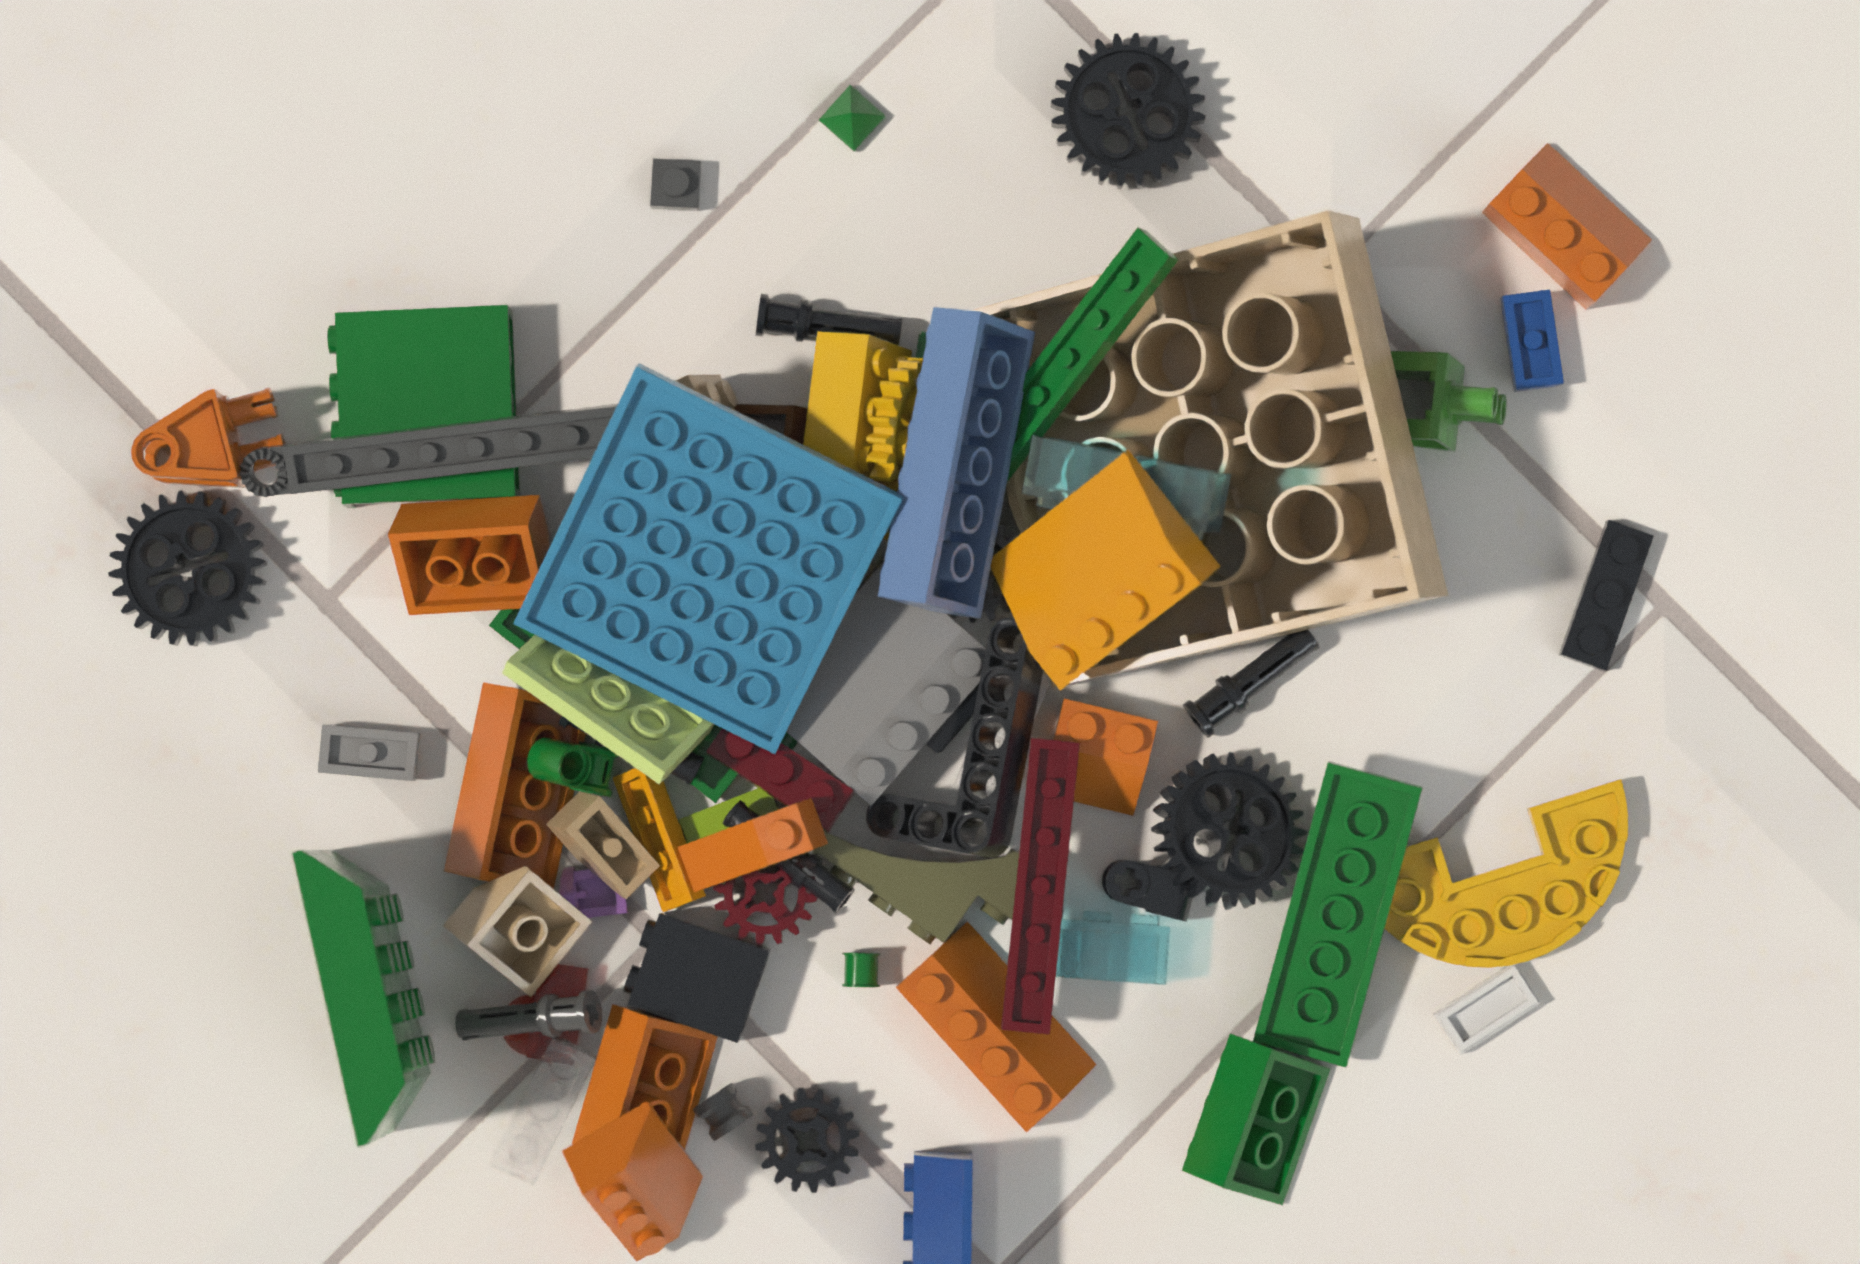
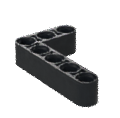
[866,618,1043,858]

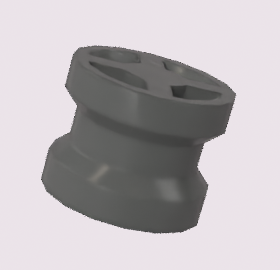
[692,1082,753,1141]

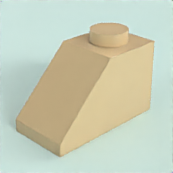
[546,791,660,899]

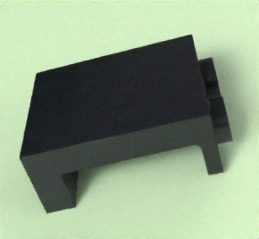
[623,913,771,1043]

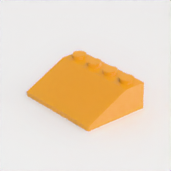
[991,449,1220,690]

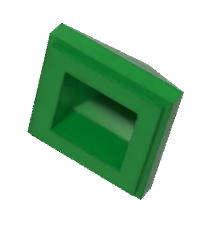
[819,85,886,152]

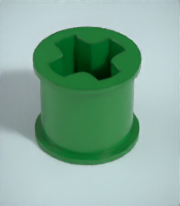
[842,952,881,987]

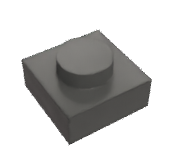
[650,158,702,211]

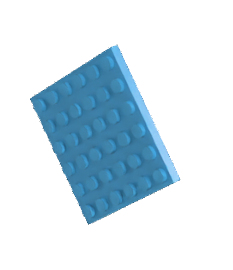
[513,363,903,754]

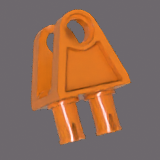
[131,387,286,488]

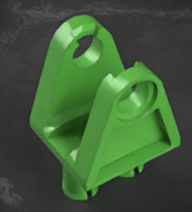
[1391,351,1507,451]

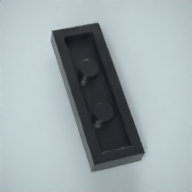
[1558,520,1654,672]

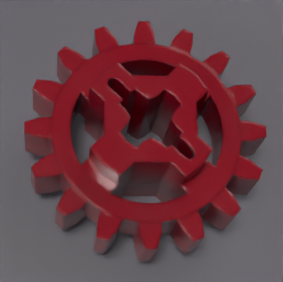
[713,861,818,946]

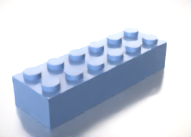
[878,307,1035,619]

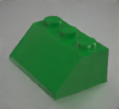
[1181,1033,1330,1205]

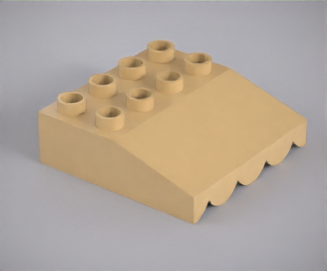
[972,210,1448,687]

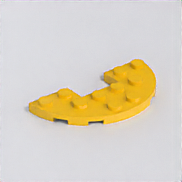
[1385,779,1628,968]

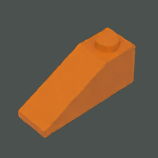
[678,798,828,893]

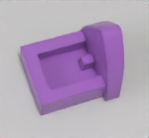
[559,866,629,918]

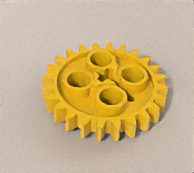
[866,357,923,492]

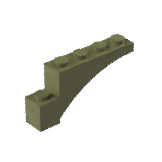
[807,831,1019,945]

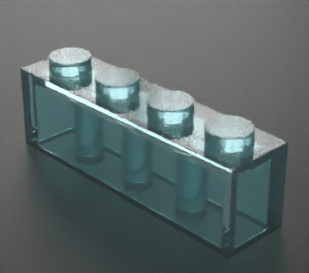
[1022,436,1231,540]

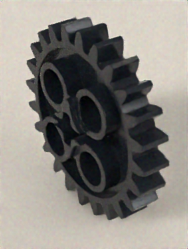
[1051,33,1206,190]
[108,490,268,647]
[1151,752,1307,910]

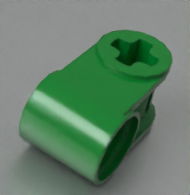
[527,738,620,797]

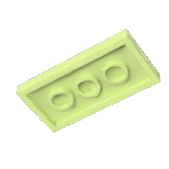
[502,635,714,785]

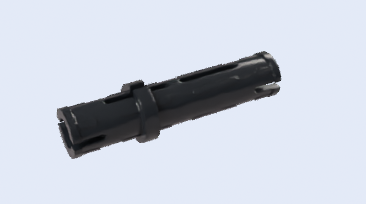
[722,800,855,913]

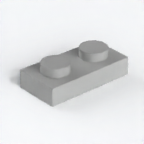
[318,725,420,781]

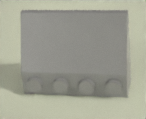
[786,560,986,806]

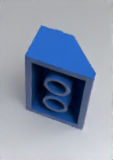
[903,1151,973,1264]

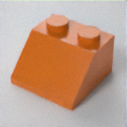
[1053,698,1158,816]

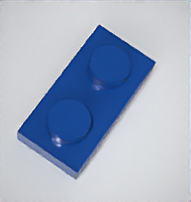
[1500,289,1564,392]

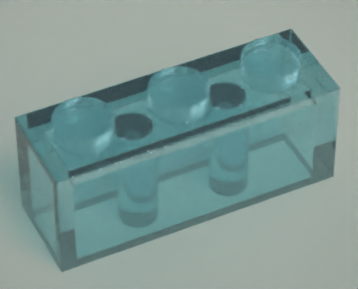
[1056,909,1170,985]

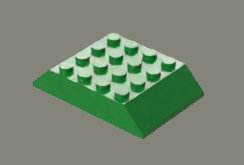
[292,850,435,1147]

